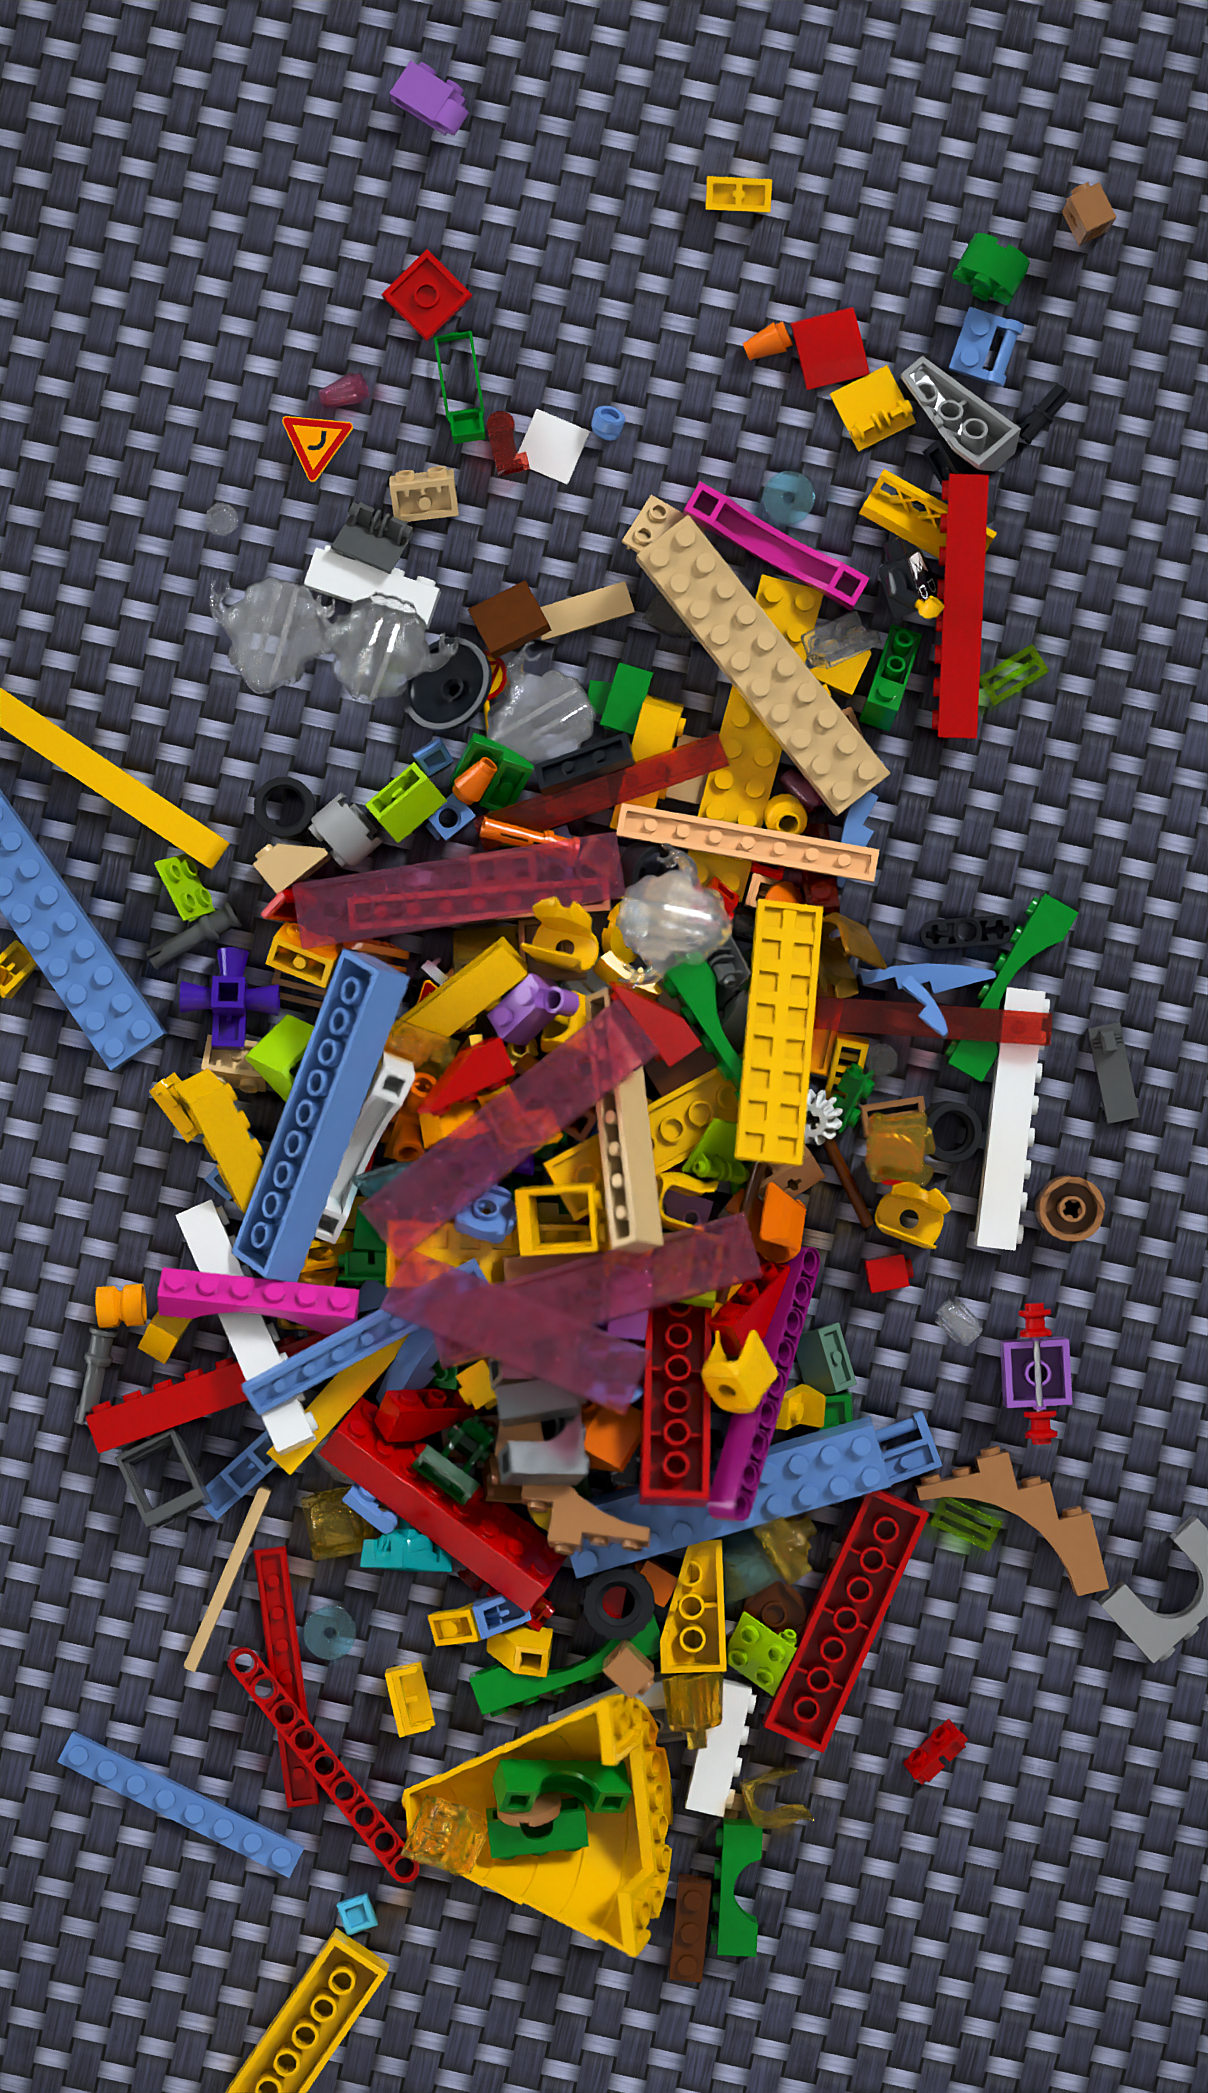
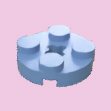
[452,1182,517,1244]

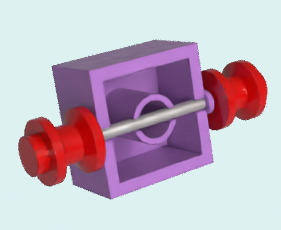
[1000,1302,1073,1445]

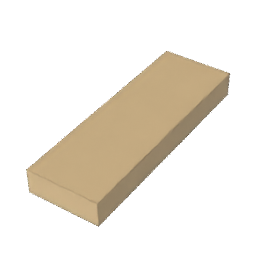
[540,581,635,642]

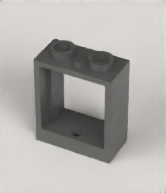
[115,1428,212,1531]

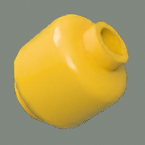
[764,794,808,835]

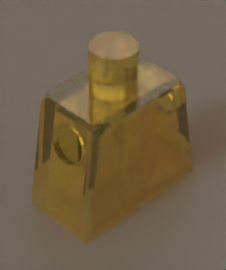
[662,1672,723,1749]

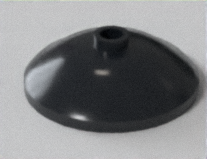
[402,637,492,731]

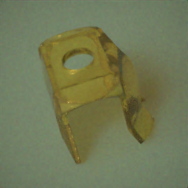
[865,1112,935,1186]
[740,1765,815,1829]

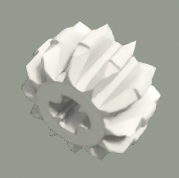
[804,1089,843,1145]

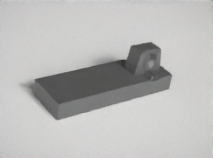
[1087,1022,1140,1124]

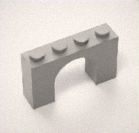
[1097,1514,1208,1664]

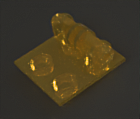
[385,1019,460,1081]

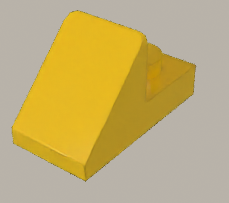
[775,1384,826,1430]
[427,1602,483,1646]

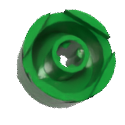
[952,233,1030,305]

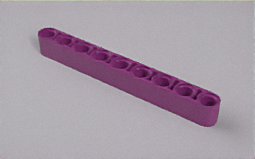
[707,1246,821,1522]

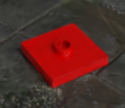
[381,249,473,342]

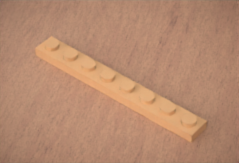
[616,803,879,883]

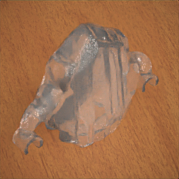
[209,576,354,694]
[314,592,459,703]
[486,642,596,772]
[616,843,732,988]

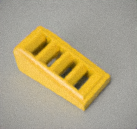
[825,1033,869,1100]

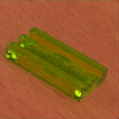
[979,644,1049,706]
[930,1497,1003,1552]

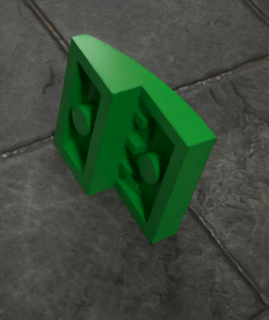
[449,733,534,812]

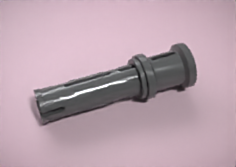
[146,900,243,970]
[75,1326,118,1426]

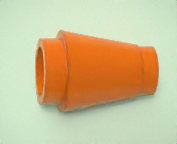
[743,321,793,361]
[452,757,498,805]

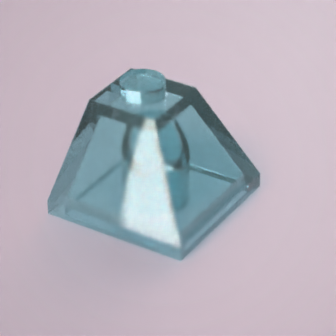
[710,1527,780,1606]

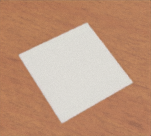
[514,409,590,485]

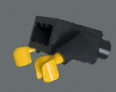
[878,537,944,619]

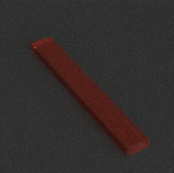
[473,733,730,851]
[813,996,1053,1047]

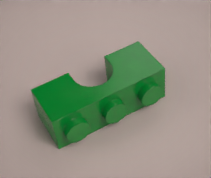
[486,1797,589,1860]

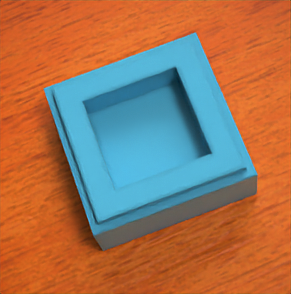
[336,1892,378,1936]

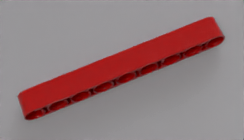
[227,1646,420,1883]

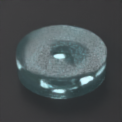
[763,471,815,525]
[304,1606,356,1660]

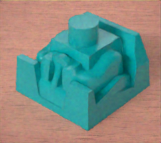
[360,1516,452,1572]

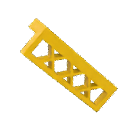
[859,469,997,559]

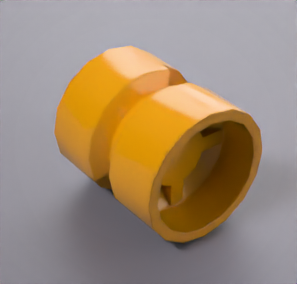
[95,1284,147,1329]

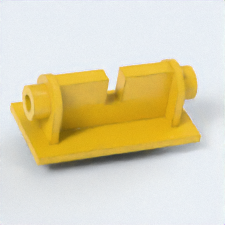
[149,1072,200,1143]

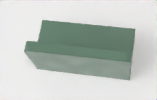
[796,1322,857,1395]

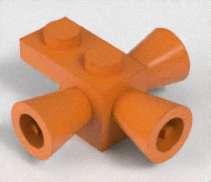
[379,1070,437,1164]

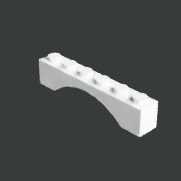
[315,1051,415,1244]

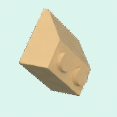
[253,844,333,894]

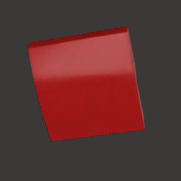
[790,307,870,390]

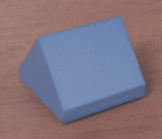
[412,737,454,777]

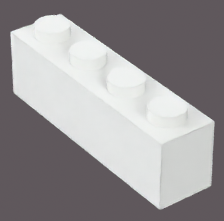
[304,545,441,629]
[685,1676,757,1817]

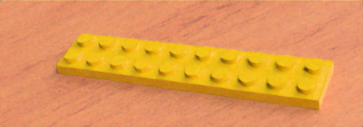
[679,574,823,903]

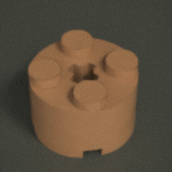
[1035,1175,1105,1242]

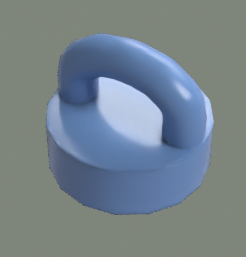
[591,406,625,441]

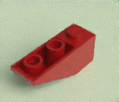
[609,980,702,1068]
[417,1037,515,1117]
[708,1261,791,1356]
[374,1388,483,1442]

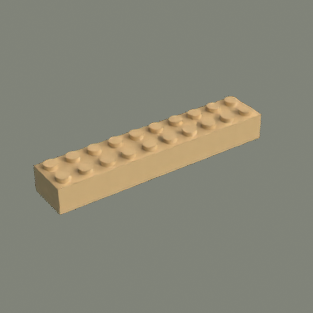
[636,515,890,816]

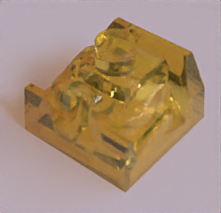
[301,1486,376,1560]
[752,1516,817,1586]
[401,1794,489,1875]

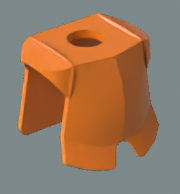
[722,1182,806,1264]

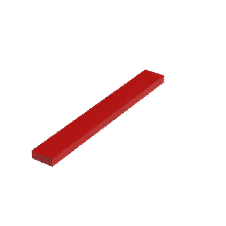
[253,1545,320,1808]

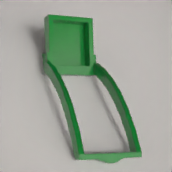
[434,331,486,444]

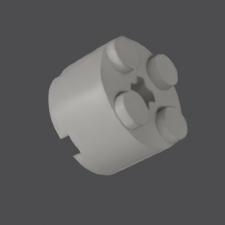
[309,793,384,867]

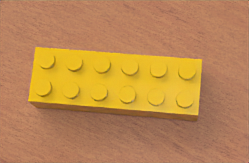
[225,1928,390,2093]

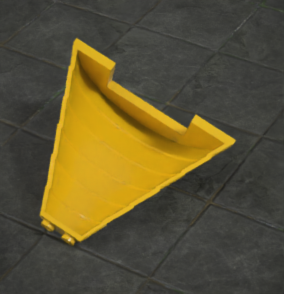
[402,1694,673,1957]

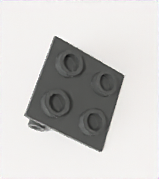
[330,502,413,574]
[698,923,752,1012]

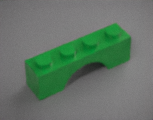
[492,1759,632,1813]
[711,1818,763,1957]

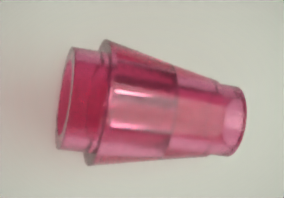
[319,372,369,409]
[778,768,824,816]

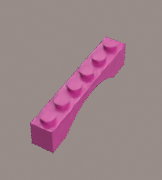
[683,481,870,611]
[157,1267,359,1335]

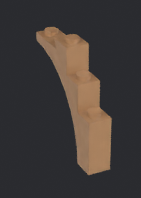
[495,1421,652,1555]
[914,1446,1109,1596]

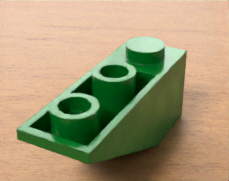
[859,624,922,731]

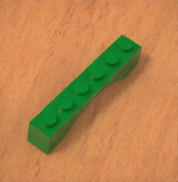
[944,894,1079,1082]
[662,950,807,1116]
[469,1611,662,1717]

